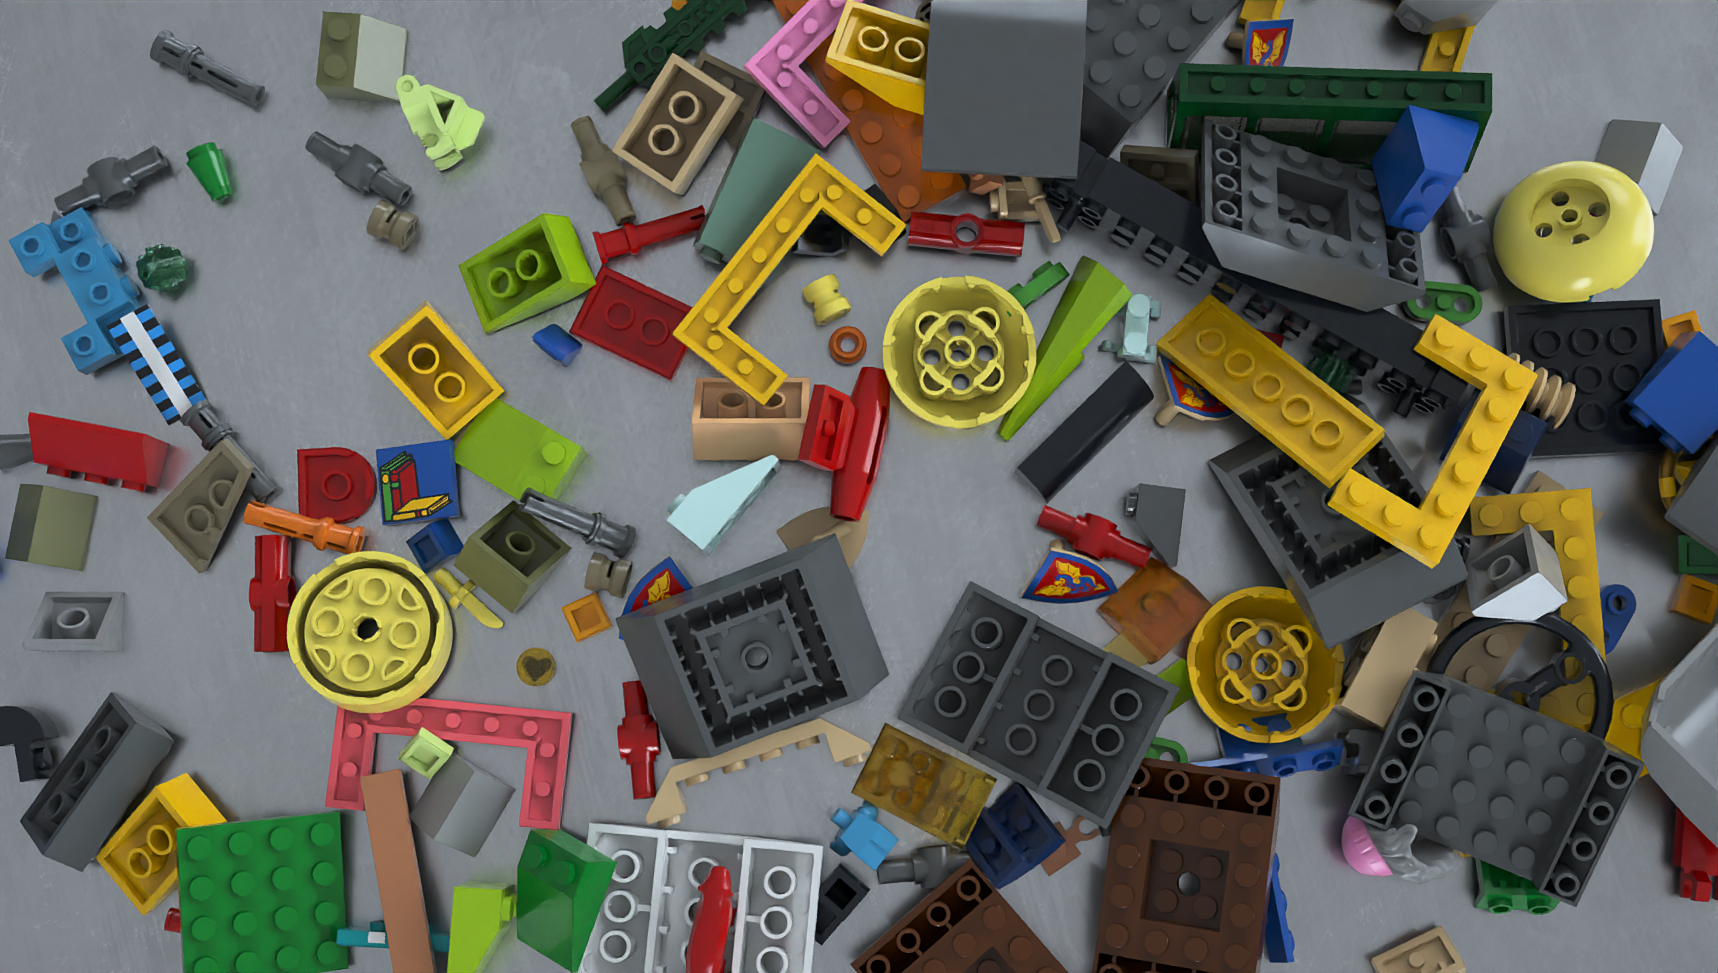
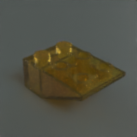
[851,723,997,849]

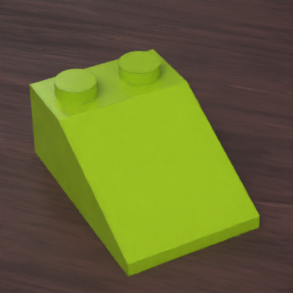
[458,213,596,333]
[454,398,587,504]
[447,881,517,973]

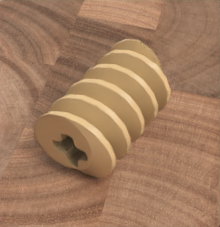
[1508,352,1576,429]

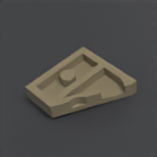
[694,51,767,149]
[1120,145,1200,207]

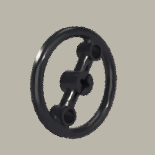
[1426,613,1614,740]

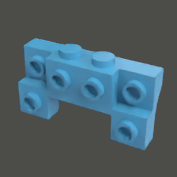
[8,207,140,375]

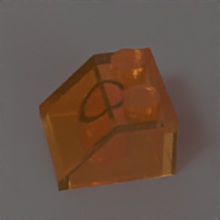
[1097,556,1213,665]

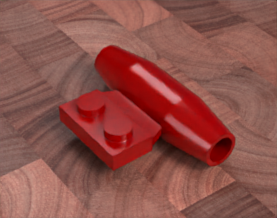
[798,367,891,522]

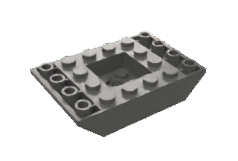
[1201,119,1426,312]
[1209,392,1469,650]
[615,533,889,759]

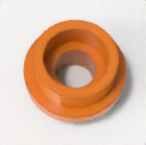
[829,326,867,364]

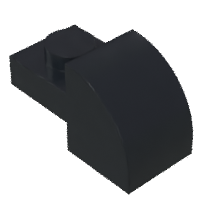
[0,706,59,782]
[815,863,870,946]

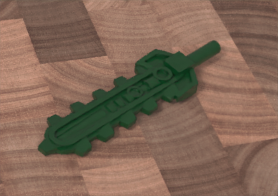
[594,0,748,112]

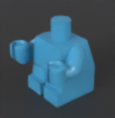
[830,800,899,871]

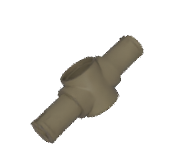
[571,116,636,226]

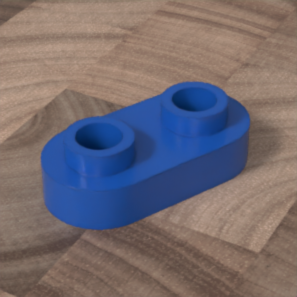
[1600,584,1637,655]

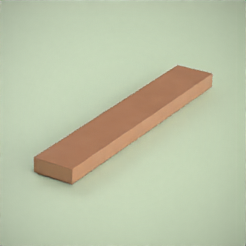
[360,769,437,973]

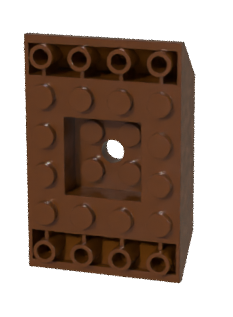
[1092,757,1281,973]
[850,858,1068,973]

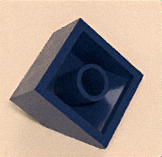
[1439,388,1548,494]

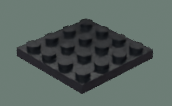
[1503,299,1667,458]

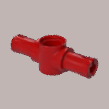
[1036,505,1152,569]
[617,680,661,800]

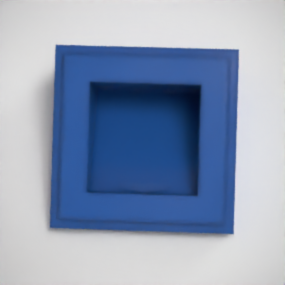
[532,324,583,367]
[406,519,464,574]

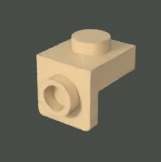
[989,178,1042,222]

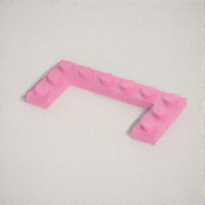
[743,0,864,149]

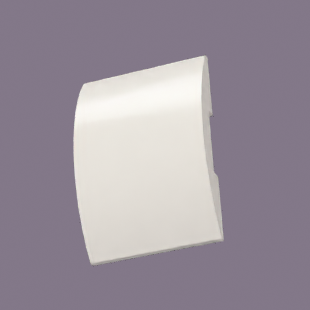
[577,823,823,973]

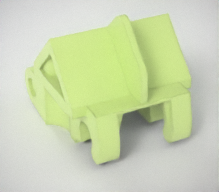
[396,75,485,170]

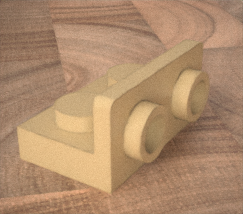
[1371,925,1466,973]

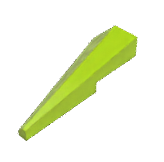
[997,255,1132,441]

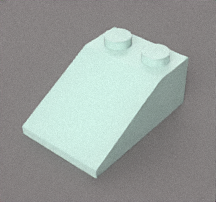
[667,454,782,556]

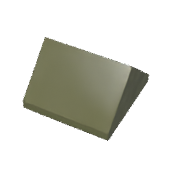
[5,483,98,571]

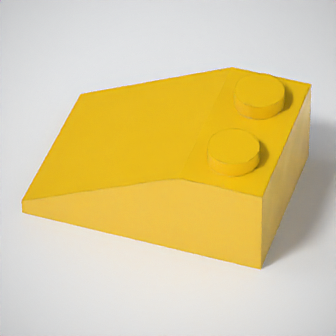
[825,0,930,115]
[368,300,505,440]
[96,773,227,916]

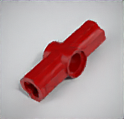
[908,211,1025,258]
[249,535,297,653]

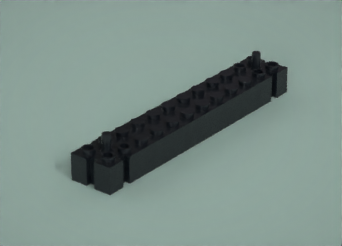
[1042,140,1468,419]

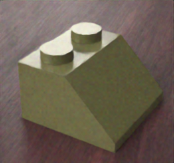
[316,11,408,103]
[453,500,571,614]

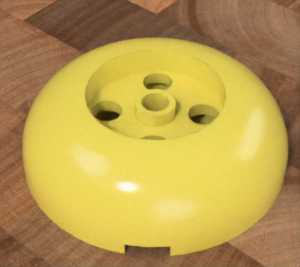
[1493,161,1655,303]
[883,275,1037,429]

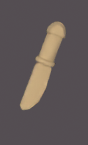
[1019,176,1061,243]

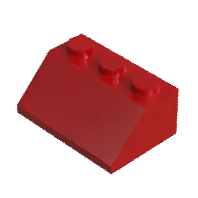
[28,412,169,492]

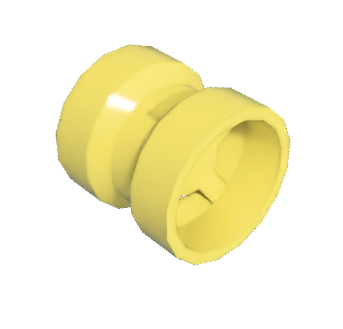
[802,274,852,326]

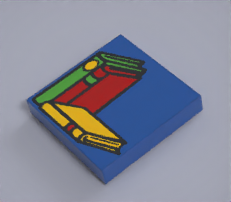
[376,439,460,526]

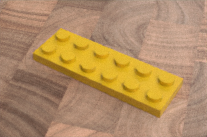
[1156,294,1385,489]

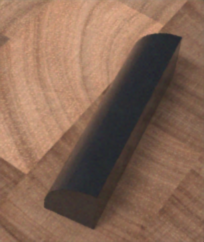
[1015,361,1154,504]

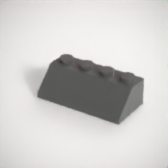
[20,692,174,872]

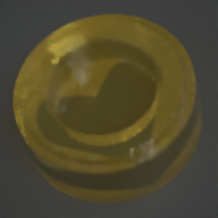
[516,648,557,686]

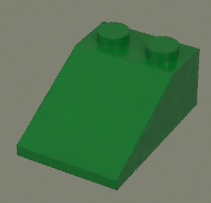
[517,829,617,973]

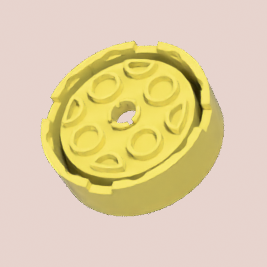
[287,551,453,714]

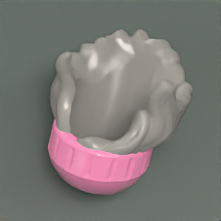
[1341,816,1456,885]

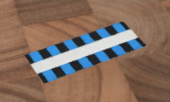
[106,304,206,425]

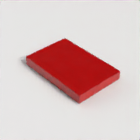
[569,265,693,382]

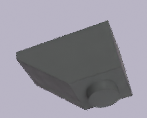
[1125,483,1186,569]

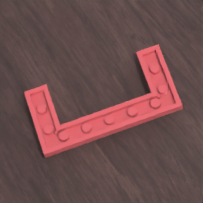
[325,698,573,830]

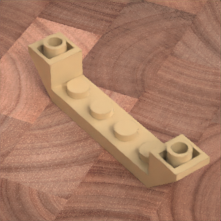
[645,718,872,829]

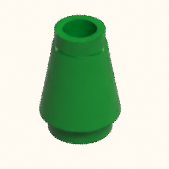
[186,142,233,202]

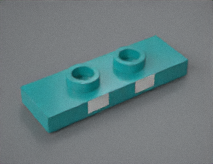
[336,921,450,952]

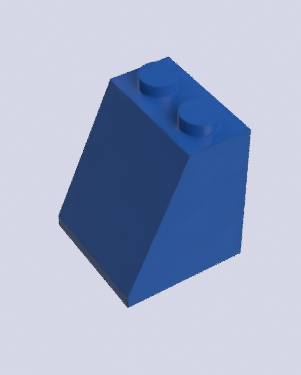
[1371,105,1479,233]
[1625,331,1718,454]

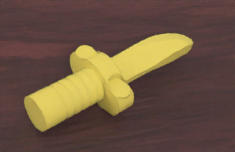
[433,567,503,629]

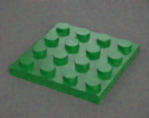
[175,810,349,973]

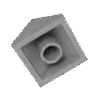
[1595,119,1683,217]
[22,592,124,652]
[409,752,516,857]

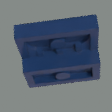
[955,782,1066,889]

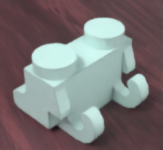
[1101,294,1161,363]

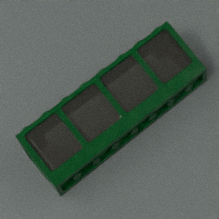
[1166,63,1492,173]

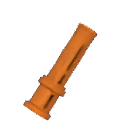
[243,500,365,555]

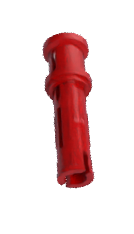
[592,205,706,265]

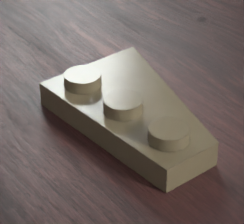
[147,439,254,574]

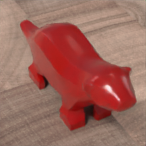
[686,866,737,973]

